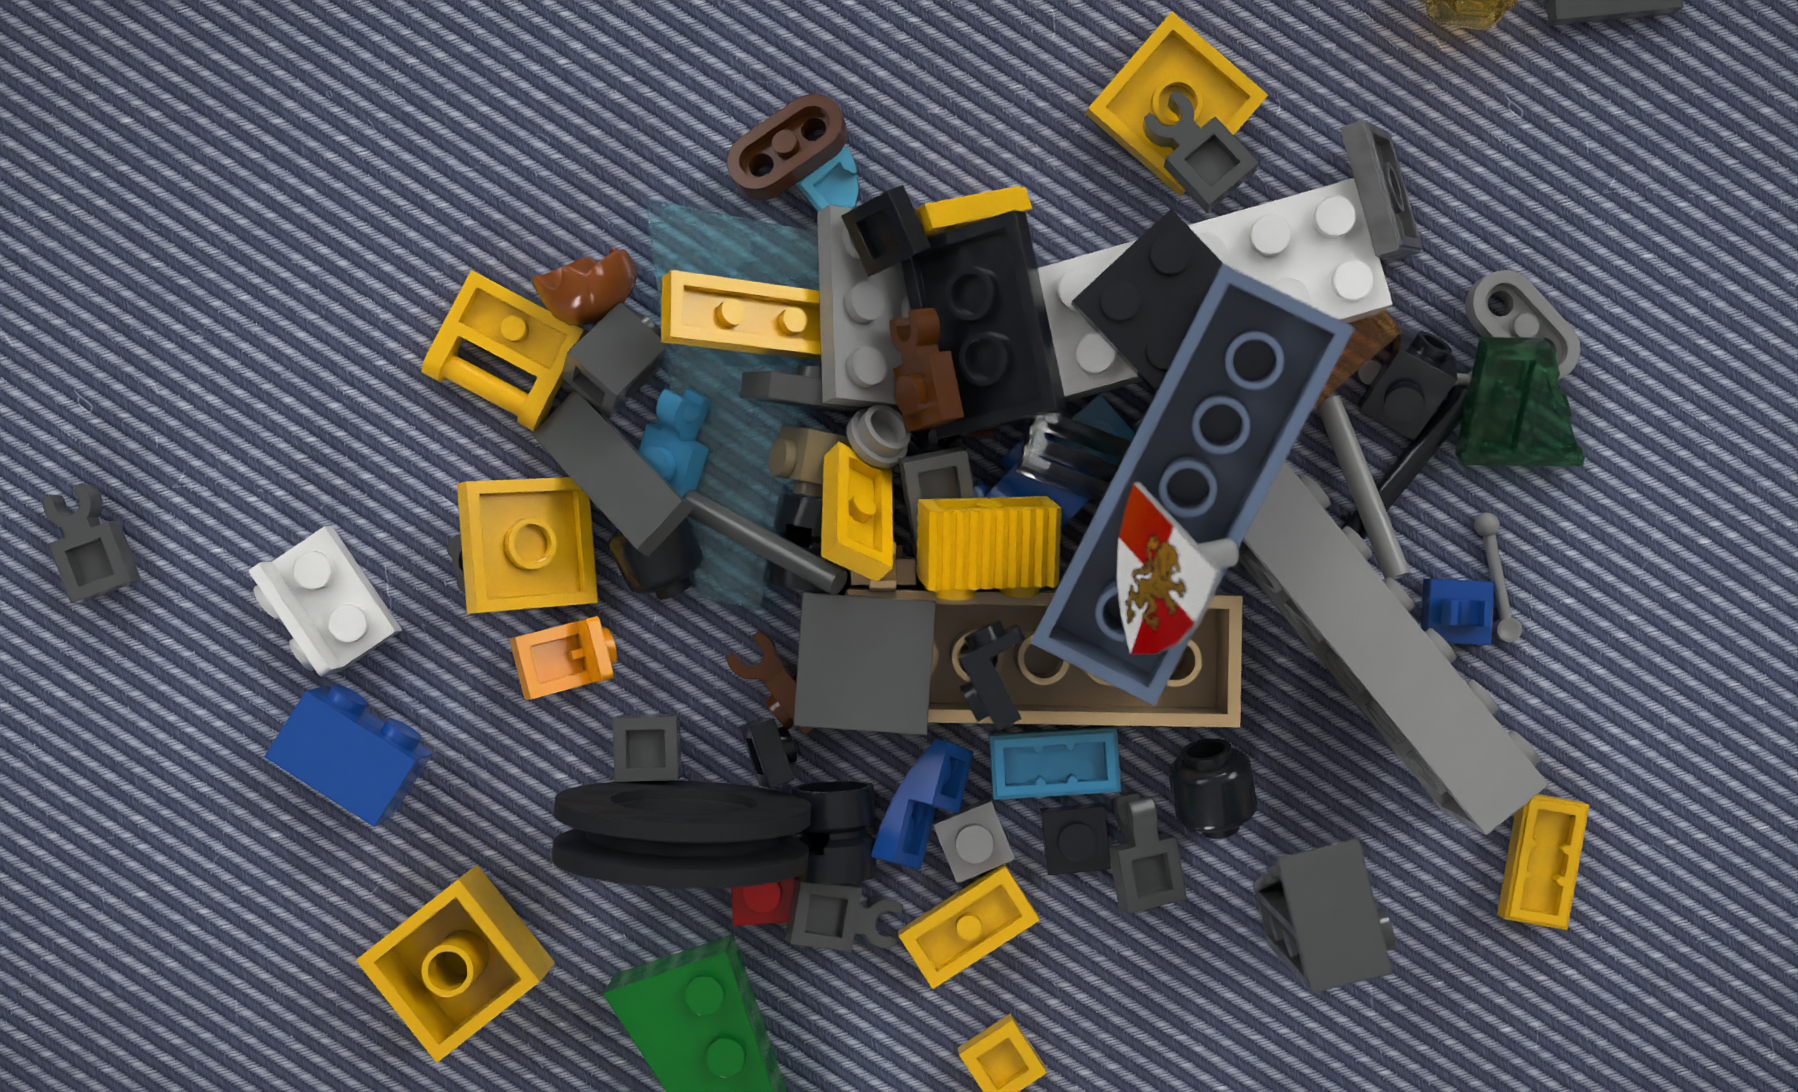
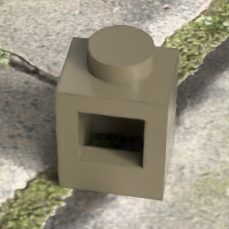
[768,426,852,499]

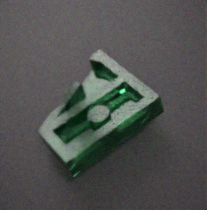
[1455,337,1585,467]

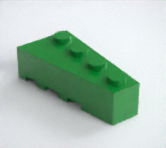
[602,934,787,1092]

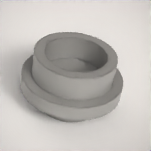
[846,404,911,468]

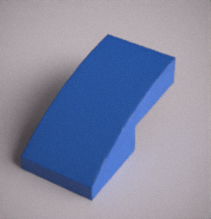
[871,739,974,870]

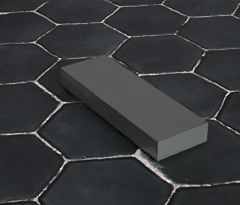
[532,389,693,557]

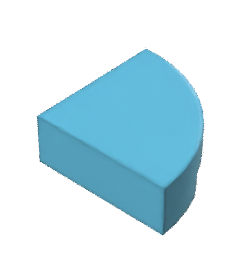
[795,145,859,212]

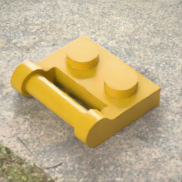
[421,270,588,432]

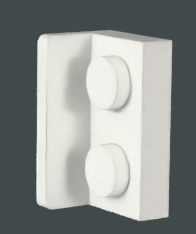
[249,526,402,677]

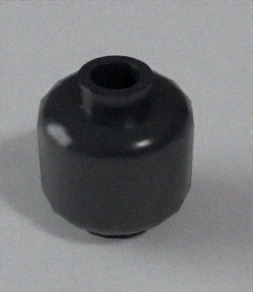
[608,518,703,600]
[1169,738,1258,839]

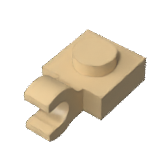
[851,542,916,592]

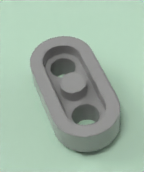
[1465,270,1581,383]

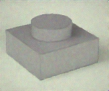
[933,797,1016,883]

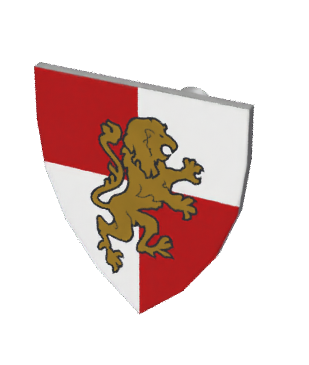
[1117,482,1238,655]

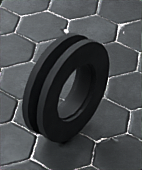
[552,780,811,889]

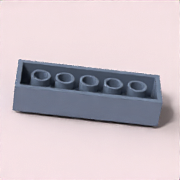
[1030,264,1355,706]

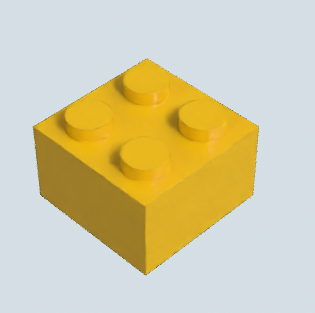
[355,865,555,1063]

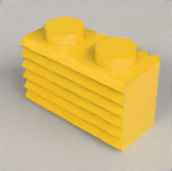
[916,496,1062,600]

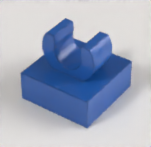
[1421,578,1494,645]

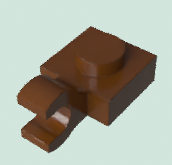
[726,630,814,735]

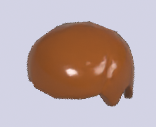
[531,248,637,326]

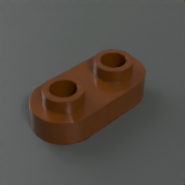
[727,94,847,200]

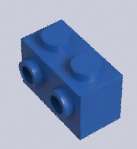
[264,684,433,827]

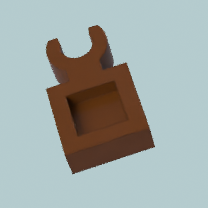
[890,308,964,433]

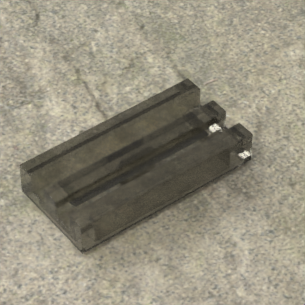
[1015,413,1132,503]

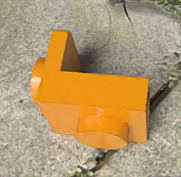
[509,616,617,700]

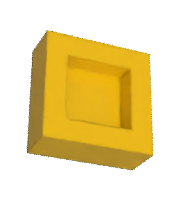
[958,1013,1047,1092]

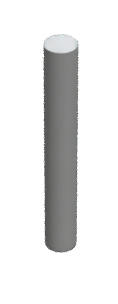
[1316,395,1411,580]

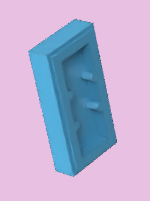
[989,726,1121,800]

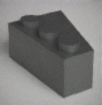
[1253,838,1396,994]

